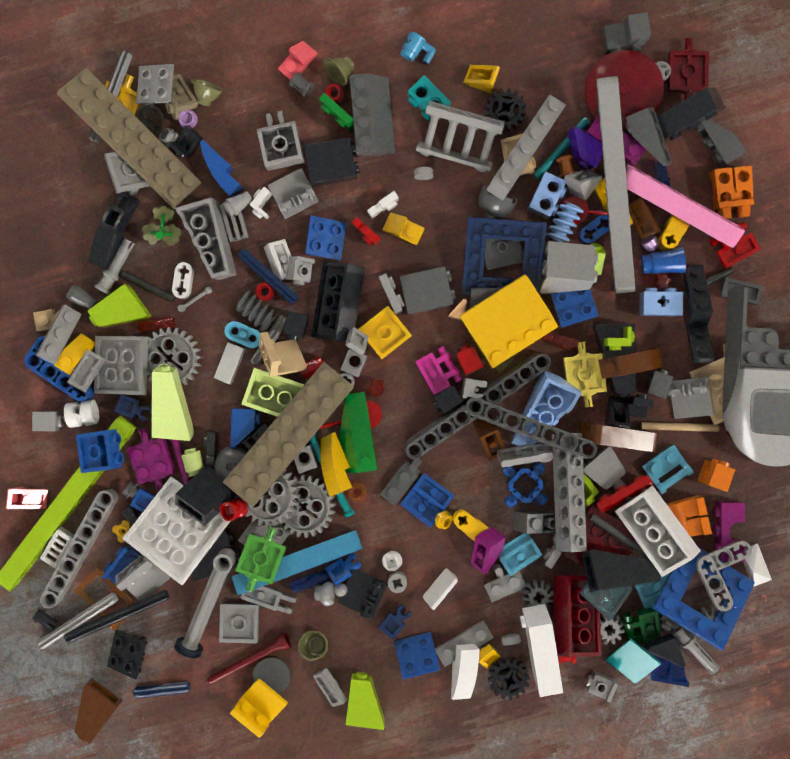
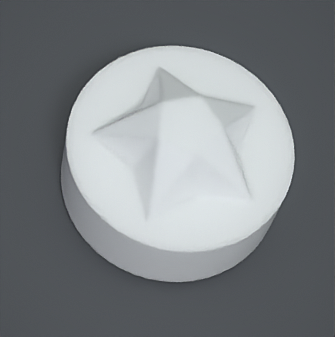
[382,551,402,571]

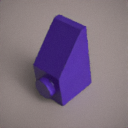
[567,126,603,170]

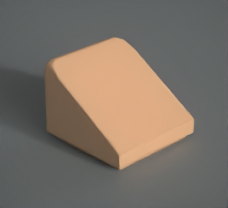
[448,299,467,320]

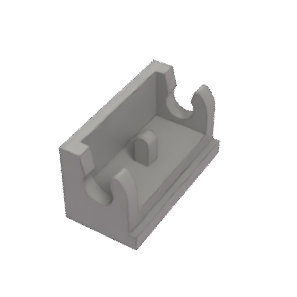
[461,378,487,398]

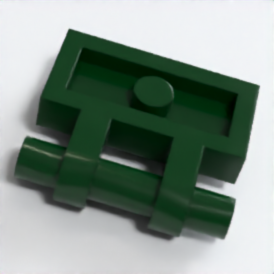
[623,607,662,646]

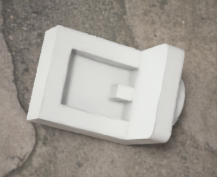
[250,187,272,219]

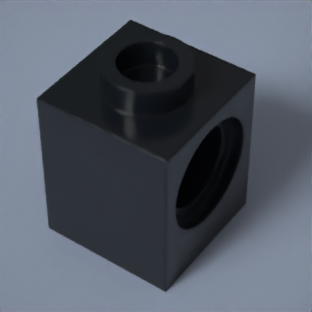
[283,311,310,341]
[432,385,463,413]

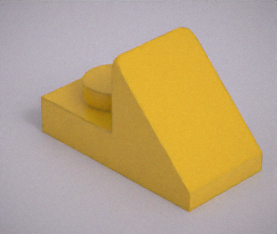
[382,212,425,246]

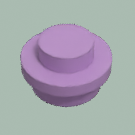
[178,110,198,128]

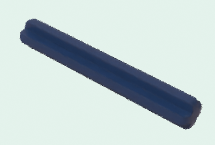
[238,249,299,305]

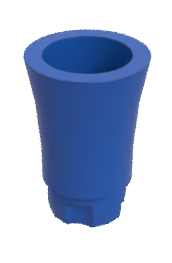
[641,246,686,274]

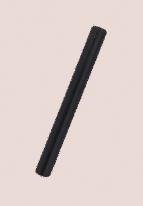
[64,590,170,644]

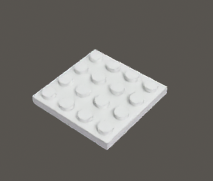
[123,477,230,585]

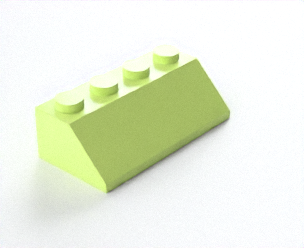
[241,368,304,417]

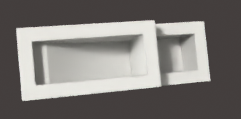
[451,644,480,700]

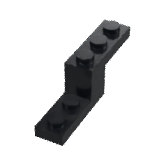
[683,265,714,363]

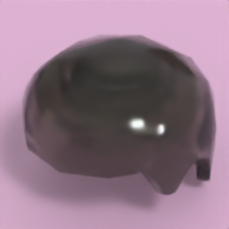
[135,103,165,135]

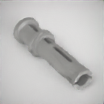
[94,238,135,295]
[670,626,720,674]

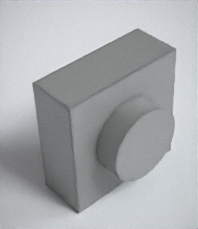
[345,327,369,355]

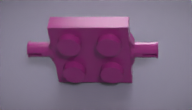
[127,429,176,493]

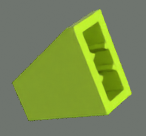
[88,284,152,328]
[346,672,385,730]

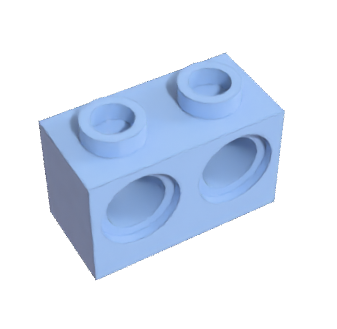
[527,172,567,219]

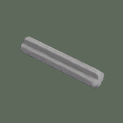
[250,315,287,366]

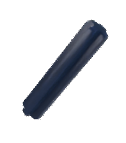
[133,681,191,699]

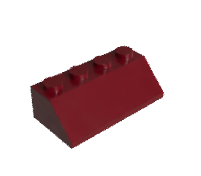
[554,575,601,657]

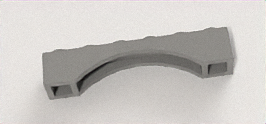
[487,95,566,201]

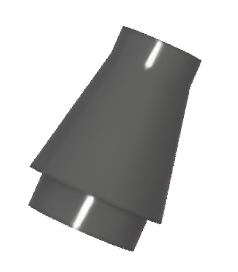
[66,285,97,309]

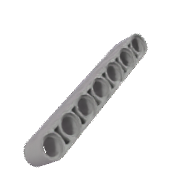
[40,488,119,609]

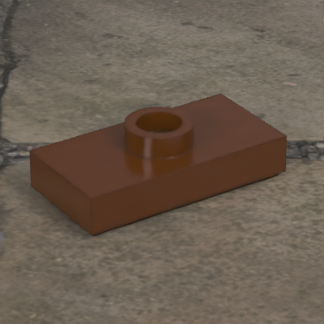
[628,197,661,240]

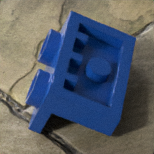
[102,545,141,584]

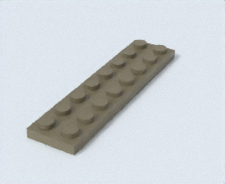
[57,68,201,209]
[223,362,354,507]

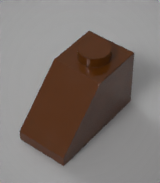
[472,414,505,460]

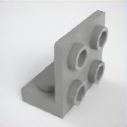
[115,554,170,601]

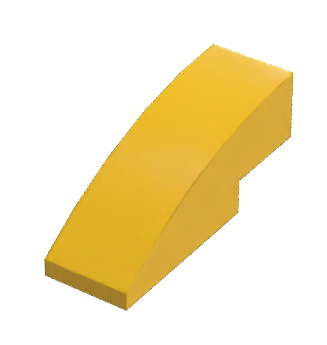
[320,432,352,497]

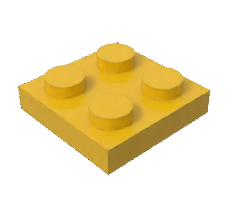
[358,306,412,359]

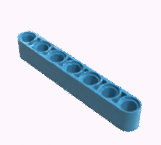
[232,530,363,595]

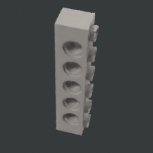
[552,433,587,552]

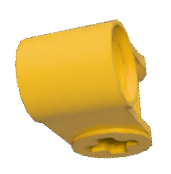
[658,214,690,251]
[452,509,489,541]

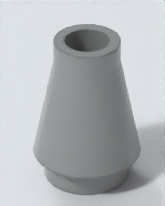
[222,191,253,217]

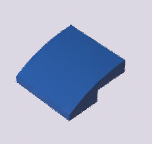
[400,473,454,528]

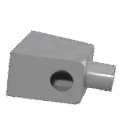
[583,446,626,492]

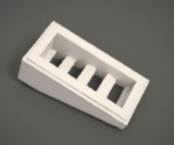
[40,527,74,569]

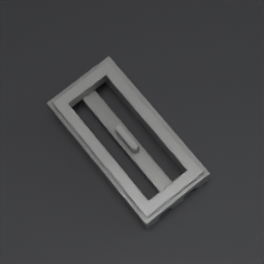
[219,204,249,243]

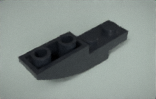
[89,192,140,269]

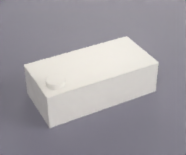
[615,485,700,577]
[520,604,563,697]

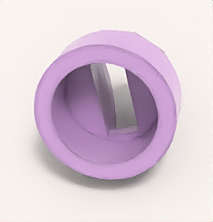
[641,235,659,252]

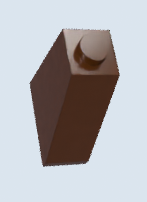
[74,678,123,744]

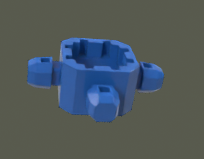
[502,462,548,507]

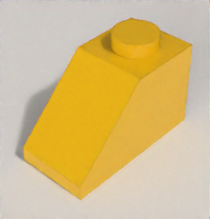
[54,334,95,376]

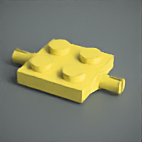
[563,342,607,407]

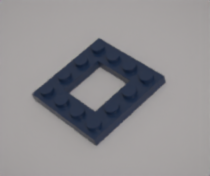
[462,216,547,295]

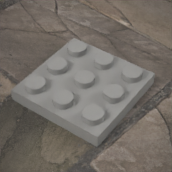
[94,336,148,395]

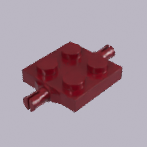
[668,37,709,100]

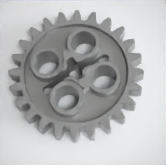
[147,327,202,385]
[244,469,300,527]
[274,475,336,538]

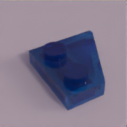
[650,655,689,687]

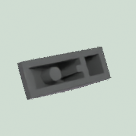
[626,107,673,166]

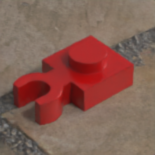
[351,217,381,246]

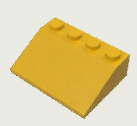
[459,274,558,368]

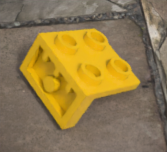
[230,679,288,738]

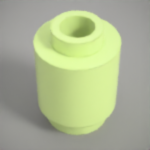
[181,448,204,477]

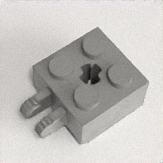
[257,110,305,171]

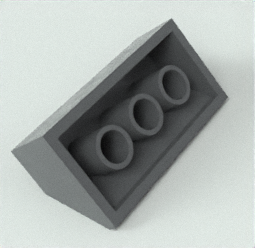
[349,73,396,158]

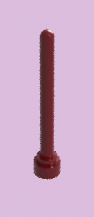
[207,633,291,684]

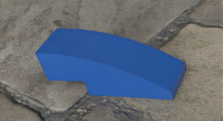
[200,140,243,197]

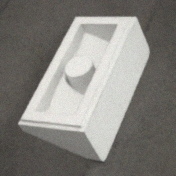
[264,239,292,281]
[214,342,246,385]
[423,568,458,610]

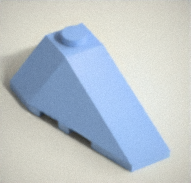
[511,371,582,446]

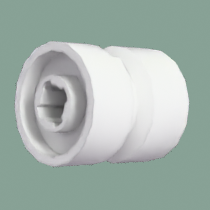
[64,399,99,428]

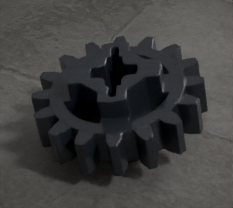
[484,88,526,132]
[488,656,530,701]

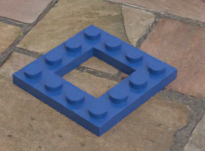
[652,546,755,650]

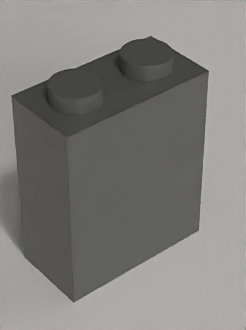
[400,266,456,315]

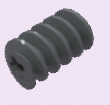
[236,290,279,332]

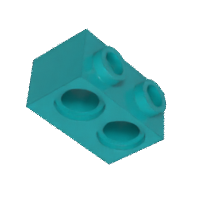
[408,75,451,121]

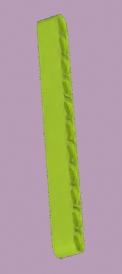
[0,416,136,592]

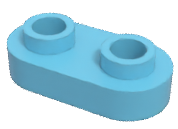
[225,321,260,348]

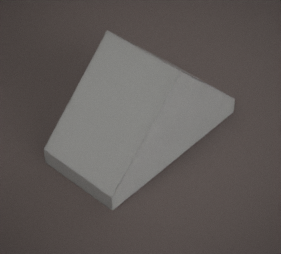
[564,169,602,201]

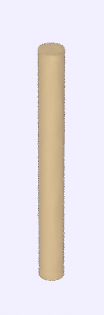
[640,422,719,432]

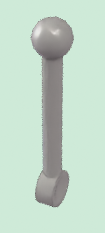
[178,287,212,312]

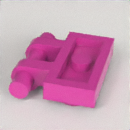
[416,346,462,395]

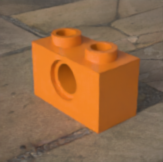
[697,458,735,492]

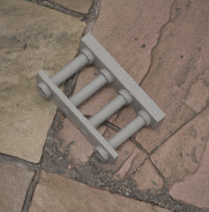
[416,101,504,172]

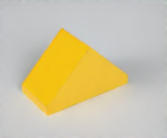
[463,65,500,94]

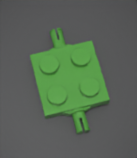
[235,526,286,592]

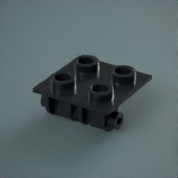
[338,569,388,619]
[107,630,148,680]

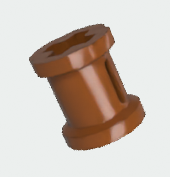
[556,155,576,179]

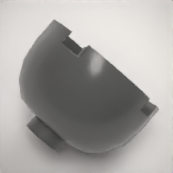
[478,184,518,218]
[214,446,247,479]

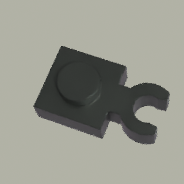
[204,431,219,465]

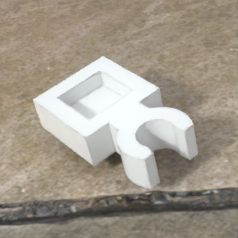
[367,191,399,218]

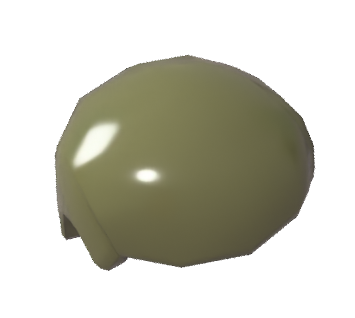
[298,630,328,661]

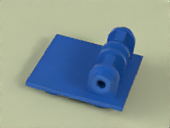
[305,215,346,261]
[550,290,599,328]
[394,632,440,680]

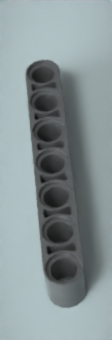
[466,398,597,459]

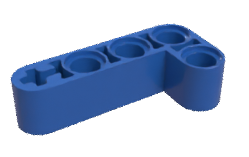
[24,336,95,401]

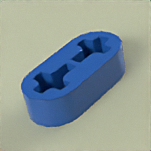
[579,215,609,244]

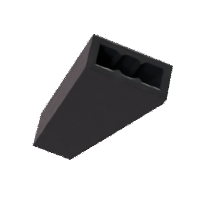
[593,324,636,397]
[581,550,661,593]

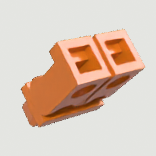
[709,166,754,219]
[666,495,712,537]

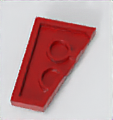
[596,475,655,513]

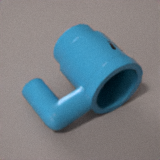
[400,31,436,65]

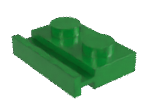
[319,93,354,131]

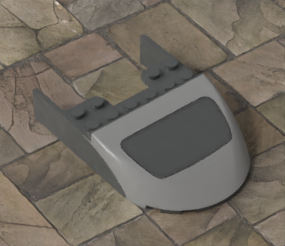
[723,287,790,467]

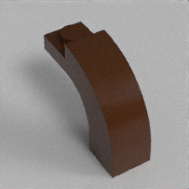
[598,347,664,379]

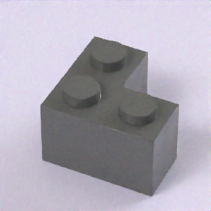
[601,12,651,55]

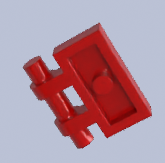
[709,222,761,269]

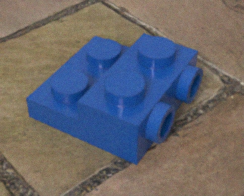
[76,429,124,473]

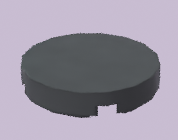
[252,656,291,694]

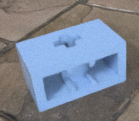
[639,288,683,316]

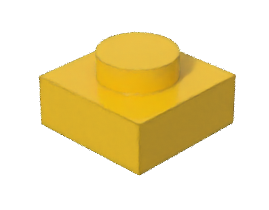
[479,644,501,668]

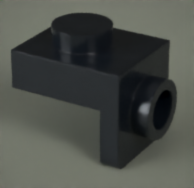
[169,125,204,158]
[629,394,654,418]

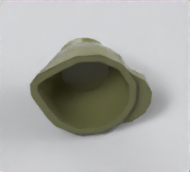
[323,57,355,86]
[191,79,223,106]

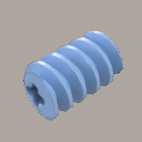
[546,201,584,242]

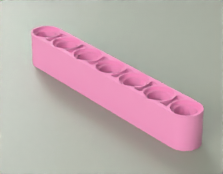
[625,164,745,248]

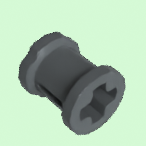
[289,72,315,98]

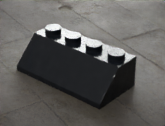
[311,262,365,342]

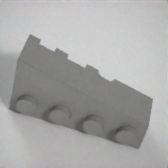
[175,198,237,280]

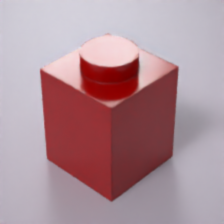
[456,344,483,375]

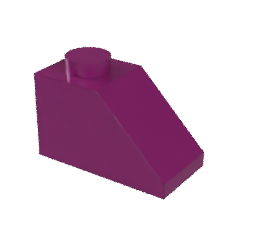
[471,526,506,574]

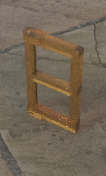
[74,567,135,631]

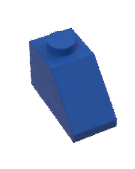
[231,408,261,447]

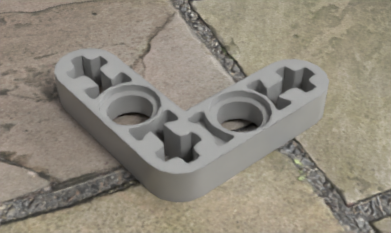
[695,541,752,612]

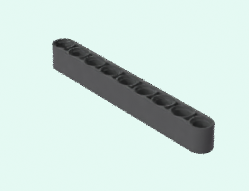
[404,351,551,459]

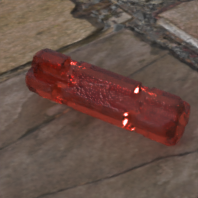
[137,317,176,332]

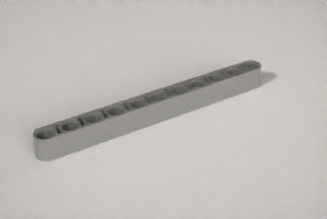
[597,76,635,294]

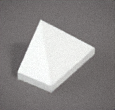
[743,543,772,586]

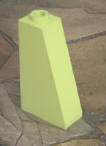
[152,364,194,441]

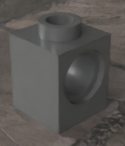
[643,368,673,399]

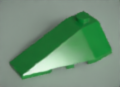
[339,391,378,473]

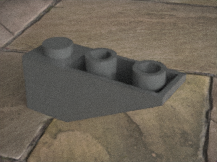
[694,120,747,168]
[514,510,556,534]

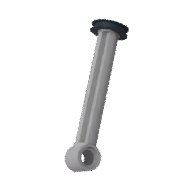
[174,548,237,659]

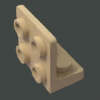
[259,332,307,377]

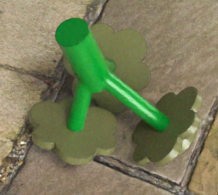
[142,206,182,246]

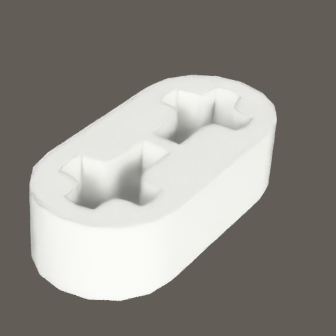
[172,262,194,299]

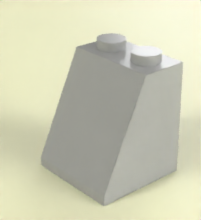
[539,241,598,294]

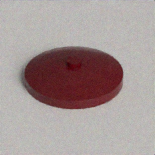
[585,50,664,131]

